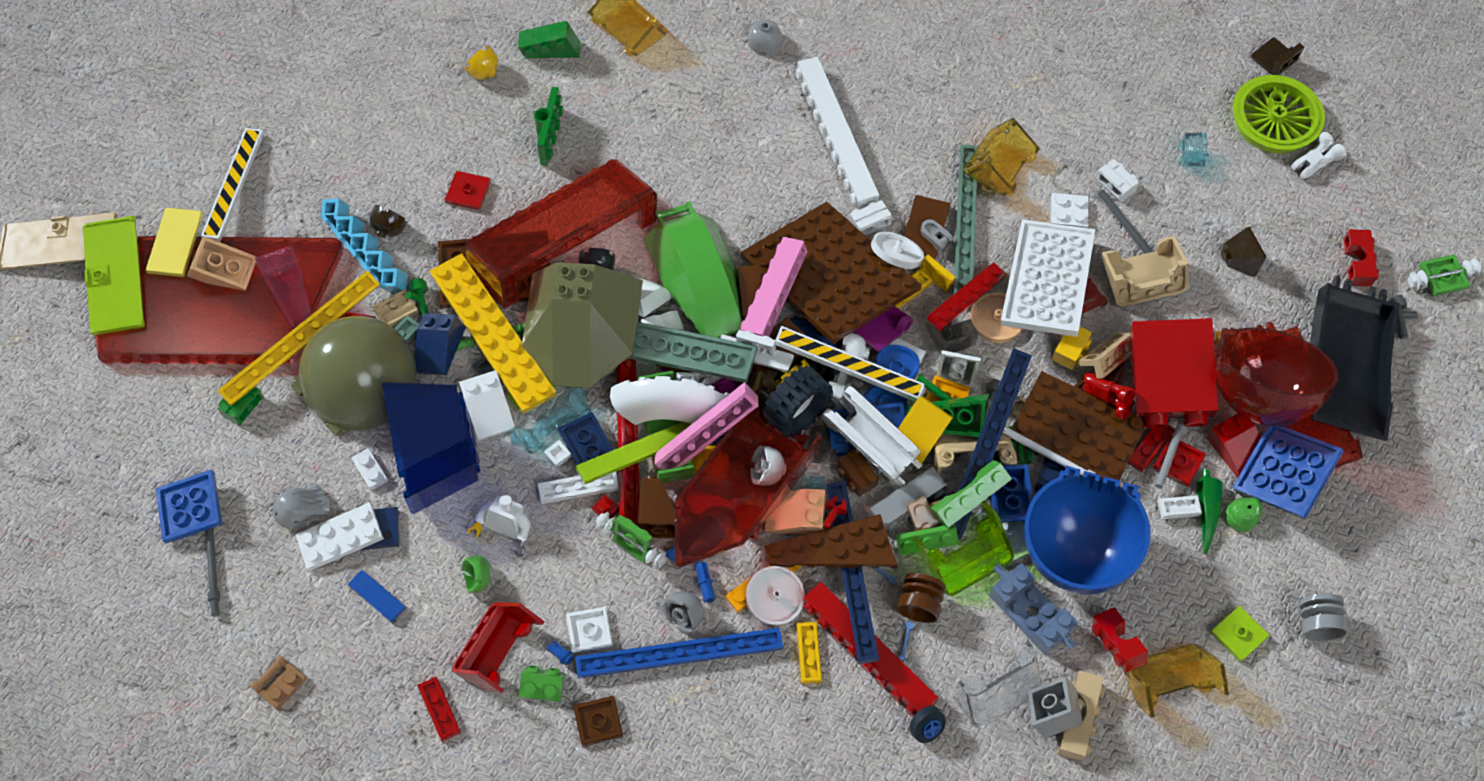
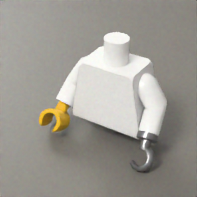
[468,495,530,557]

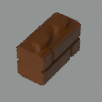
[836,449,879,497]

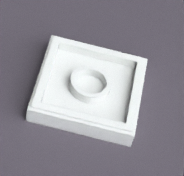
[566,606,613,654]

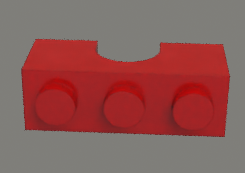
[1343,229,1379,287]
[1091,607,1148,673]

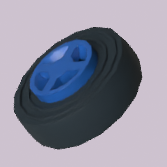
[909,706,946,743]

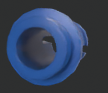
[547,640,574,665]

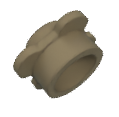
[978,179,998,198]

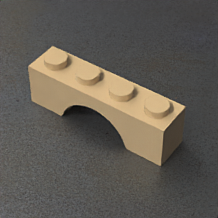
[1057,670,1105,762]

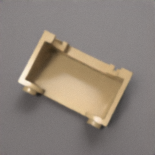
[1102,236,1189,307]

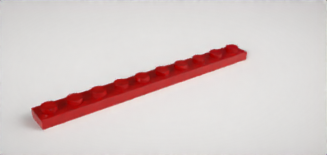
[616,358,640,526]

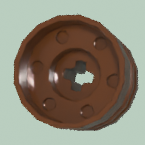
[896,573,946,623]

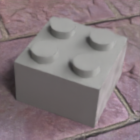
[1028,677,1083,738]

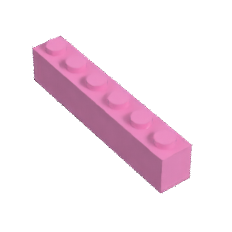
[740,237,808,337]
[655,382,759,471]

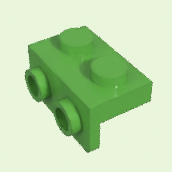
[519,665,566,702]

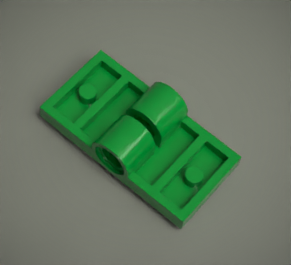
[534,87,564,166]

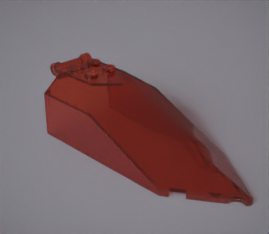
[674,407,822,568]

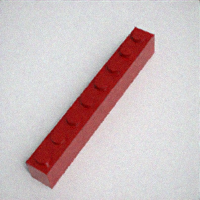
[803,582,939,717]

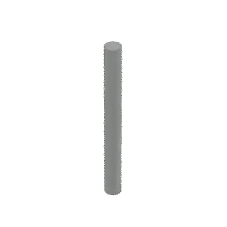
[1155,420,1185,489]

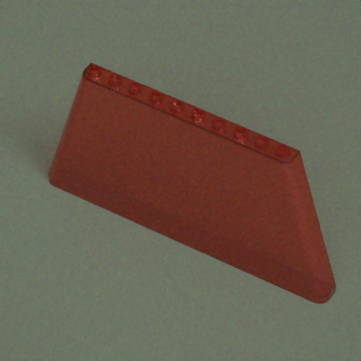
[95,236,344,365]

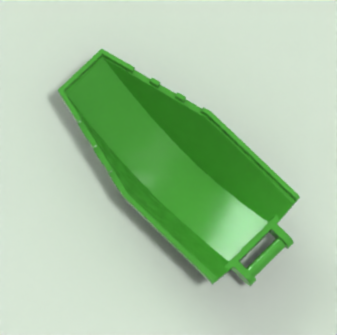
[644,201,743,338]

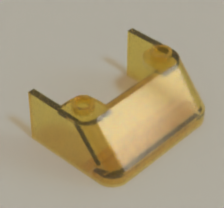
[1124,644,1229,718]

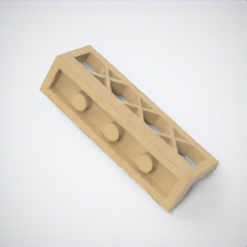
[1079,333,1131,378]

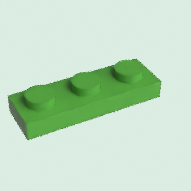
[896,524,959,556]

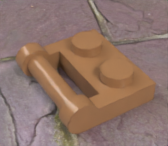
[250,655,307,711]

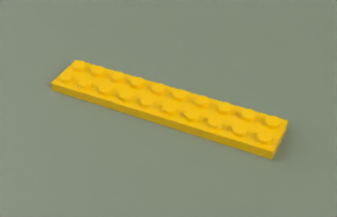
[429,253,557,414]

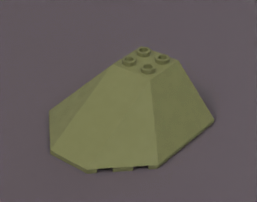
[522,262,643,389]

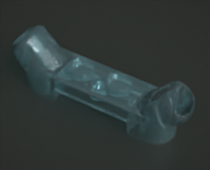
[511,388,591,454]

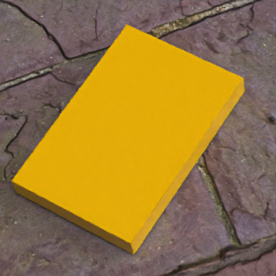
[898,395,953,464]

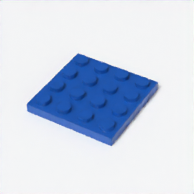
[1232,422,1344,520]

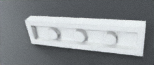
[538,472,619,504]

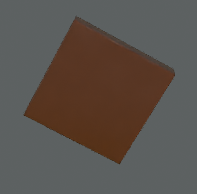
[573,695,623,747]

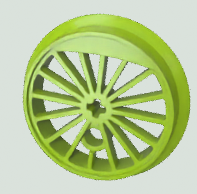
[1233,75,1325,154]

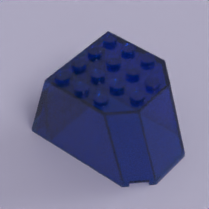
[382,382,481,514]

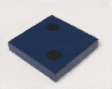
[359,507,399,551]

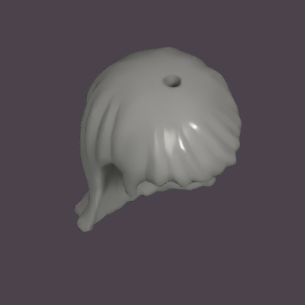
[273,484,331,528]

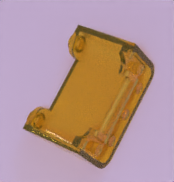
[587,0,669,57]
[963,117,1040,196]

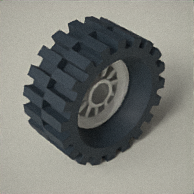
[763,366,833,438]

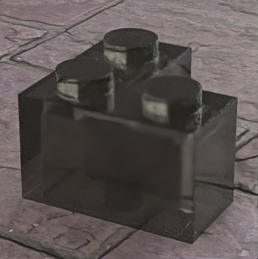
[926,319,978,355]

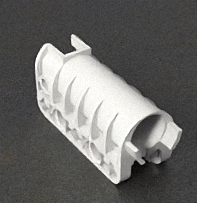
[820,386,922,489]

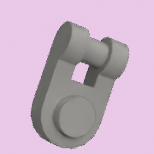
[921,220,953,251]

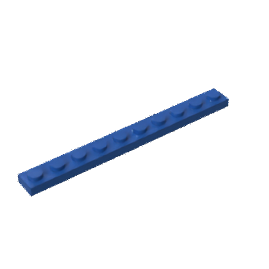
[575,628,783,679]

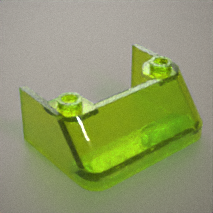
[914,501,1014,596]

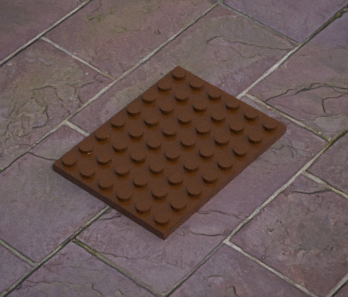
[740,201,922,344]

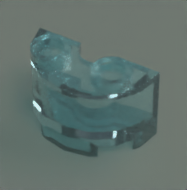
[1179,133,1210,167]

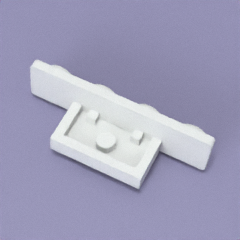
[720,330,794,372]

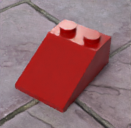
[1207,411,1261,478]

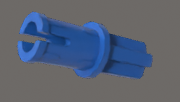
[696,562,716,603]

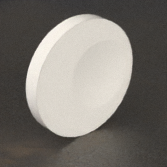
[871,232,924,269]
[745,566,805,626]

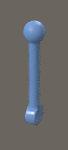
[873,568,897,585]
[898,621,914,662]

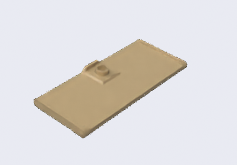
[0,212,118,270]

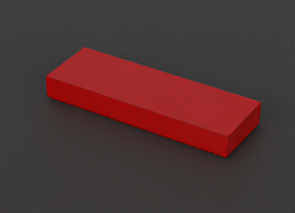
[1128,425,1175,473]
[417,676,461,742]

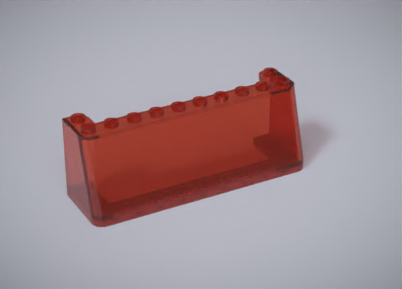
[465,159,657,309]

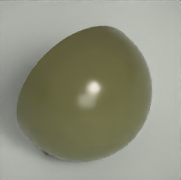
[291,316,417,436]

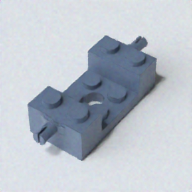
[989,563,1079,655]

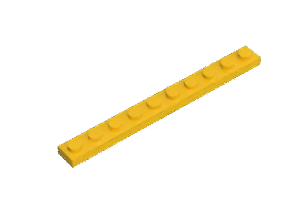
[217,270,380,406]

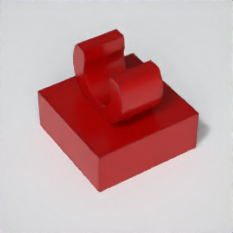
[592,494,619,519]

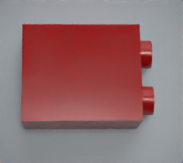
[1130,318,1218,428]

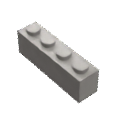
[869,467,947,532]

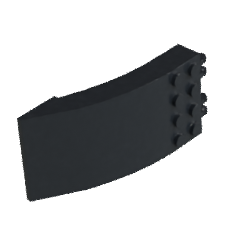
[1308,276,1400,441]

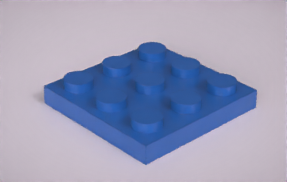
[155,470,222,544]

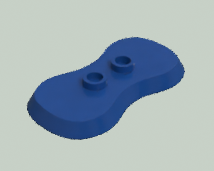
[864,345,920,416]

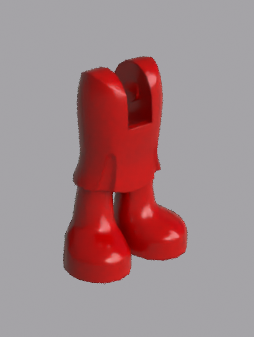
[1083,372,1136,420]

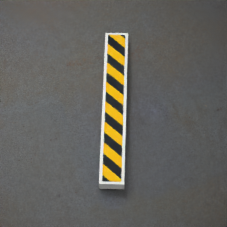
[201,128,264,242]
[775,326,924,402]

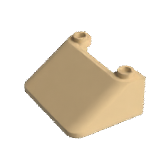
[932,433,1017,475]

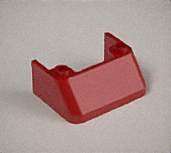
[452,602,545,693]

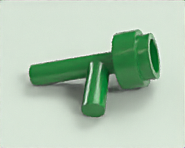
[406,278,428,316]

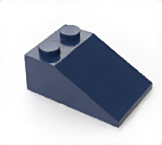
[415,313,466,375]

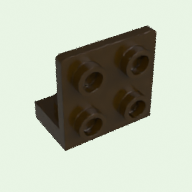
[1250,37,1305,75]

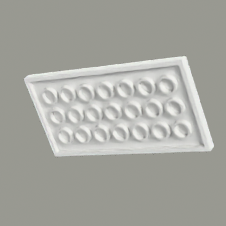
[1001,220,1095,337]

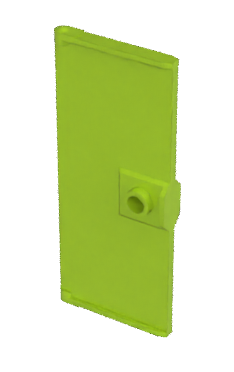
[82,215,145,335]

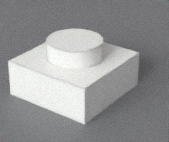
[544,440,572,468]

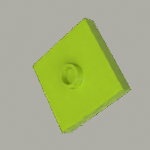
[1210,605,1270,662]

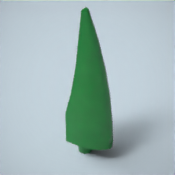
[1196,469,1223,555]

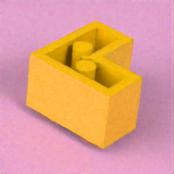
[1052,326,1092,370]

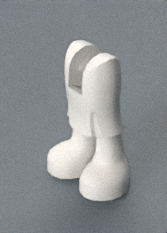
[1291,132,1346,180]

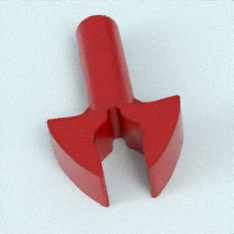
[823,497,846,529]

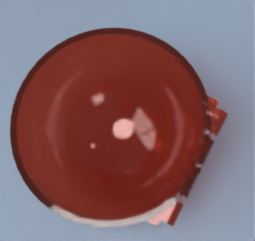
[1215,327,1338,426]

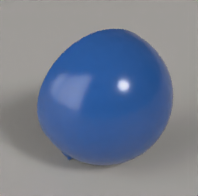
[1024,465,1151,595]

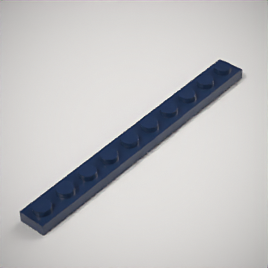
[954,348,1032,540]
[826,481,879,665]

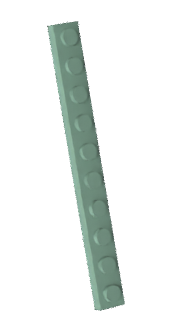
[953,144,978,295]

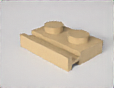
[372,289,419,327]

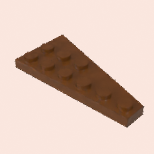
[764,514,898,569]

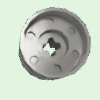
[1299,594,1348,641]

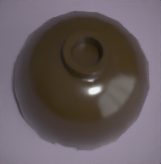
[370,205,408,239]

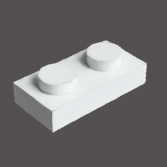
[351,448,388,491]

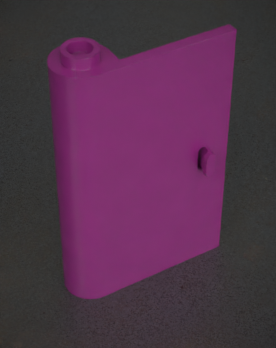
[852,306,914,352]

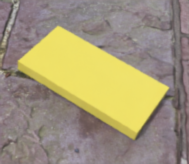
[146,207,203,277]

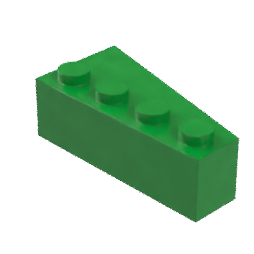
[907,394,989,437]

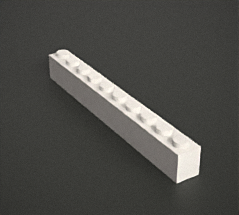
[795,56,879,209]

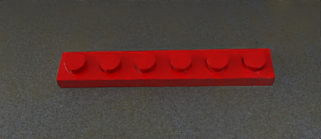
[926,262,1007,331]

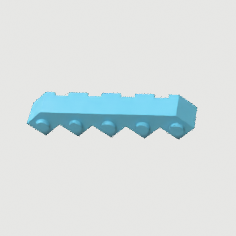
[321,199,408,293]

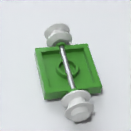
[1408,254,1482,296]
[595,512,667,569]

